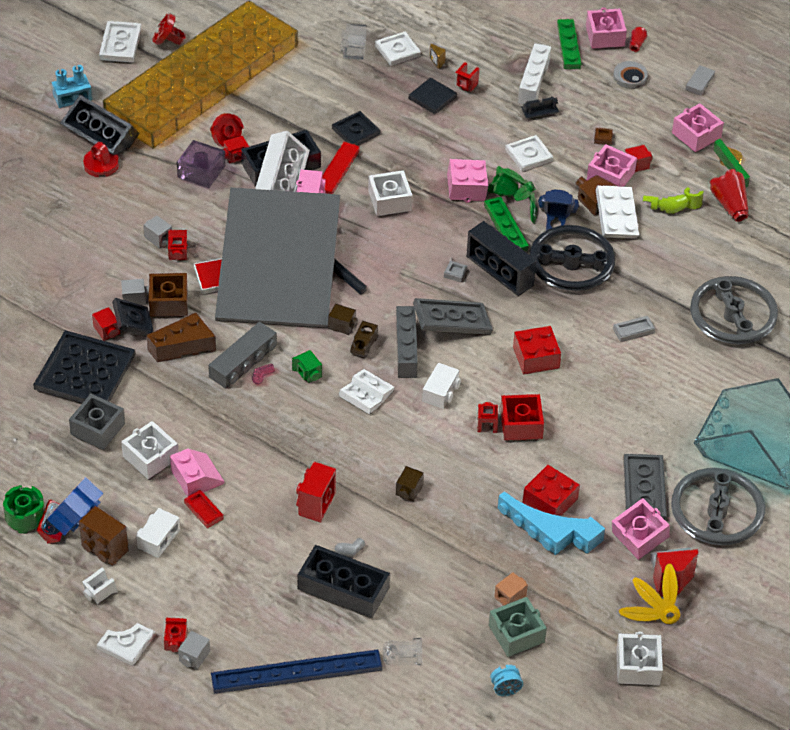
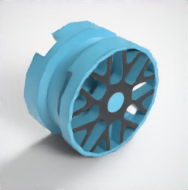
[490,665,523,696]

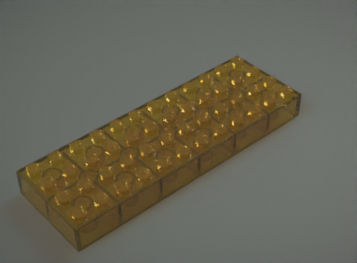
[102,0,298,149]

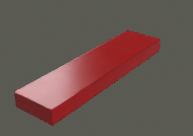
[322,142,360,194]

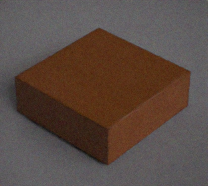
[594,127,613,146]

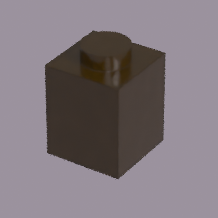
[328,303,358,335]
[396,466,424,502]

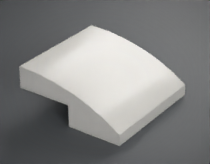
[339,369,394,414]

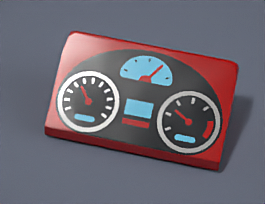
[37,499,62,544]

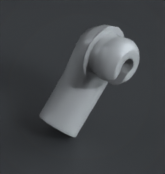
[335,538,365,557]

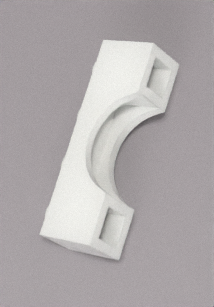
[518,44,551,104]

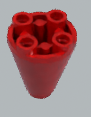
[709,169,749,222]

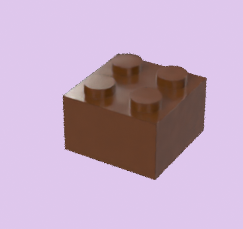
[149,273,188,317]
[79,506,129,566]

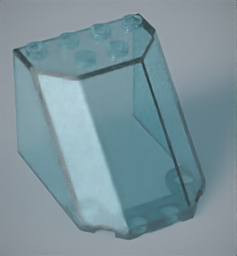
[694,378,790,490]

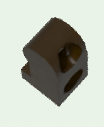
[350,320,378,358]

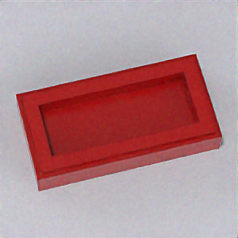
[184,489,224,529]

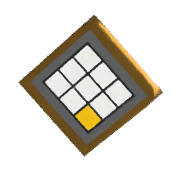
[429,44,446,69]

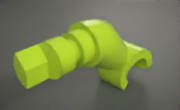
[643,187,704,214]

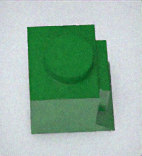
[292,350,322,383]

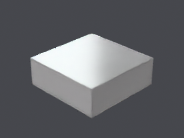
[444,261,467,282]

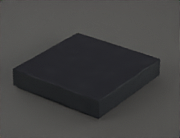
[408,77,457,114]
[332,111,381,146]
[112,298,154,337]

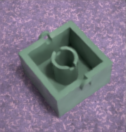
[488,597,547,657]

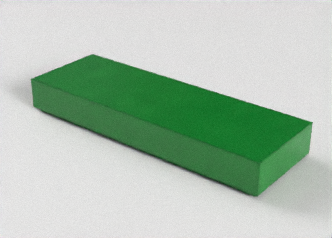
[714,139,750,187]

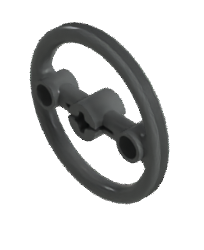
[690,276,778,344]
[671,468,765,545]

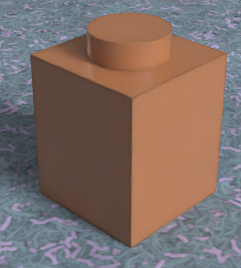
[494,572,528,606]

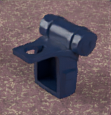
[538,189,579,230]

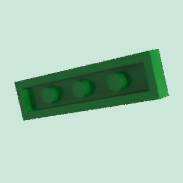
[557,19,581,69]
[484,197,529,251]

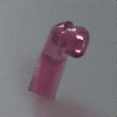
[251,363,275,384]

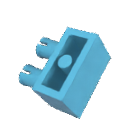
[52,65,92,108]

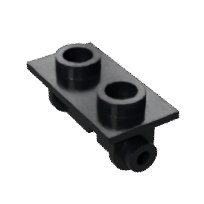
[521,96,559,119]

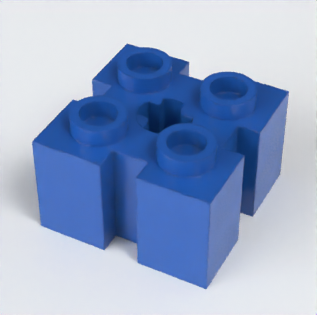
[47,477,104,536]

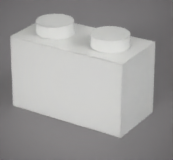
[422,363,461,409]
[136,508,180,558]

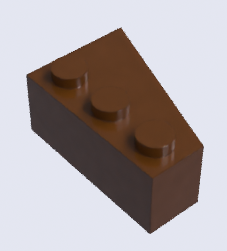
[146,313,216,362]

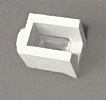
[82,568,118,604]

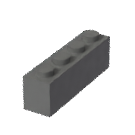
[396,306,418,378]
[208,321,277,389]

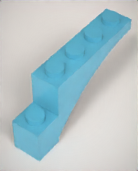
[498,491,605,555]

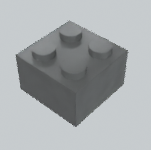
[69,394,125,450]

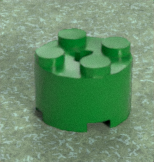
[3,485,45,534]

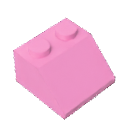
[170,449,224,497]

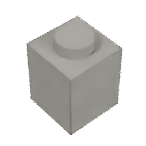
[144,216,172,249]
[121,279,149,305]
[178,631,210,670]

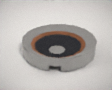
[613,61,648,89]

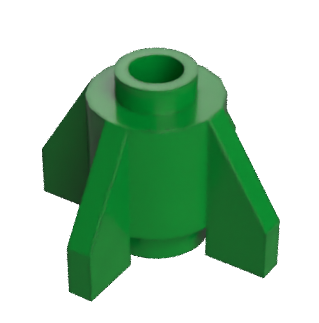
[487,166,519,197]

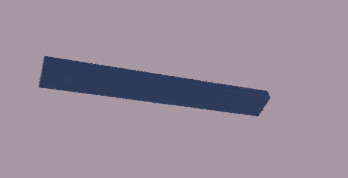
[211,649,382,694]

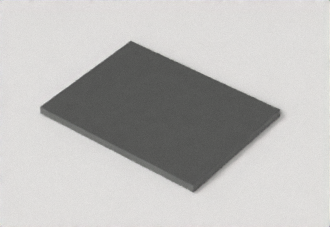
[215,187,340,328]

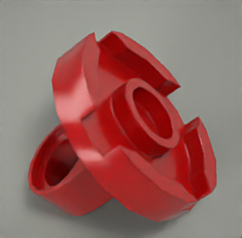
[152,13,186,45]
[210,113,244,148]
[83,142,119,177]

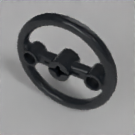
[530,225,615,291]

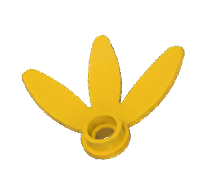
[619,564,680,624]

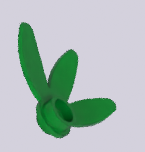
[501,168,538,224]

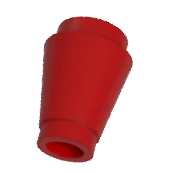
[629,26,648,52]

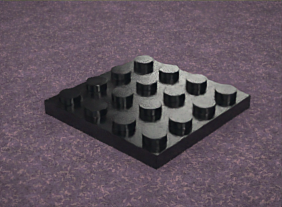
[33,330,136,403]

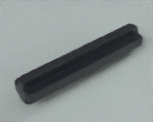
[333,259,367,294]

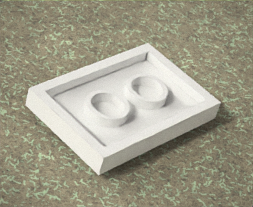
[99,21,141,62]
[596,186,639,238]

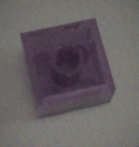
[176,140,226,188]

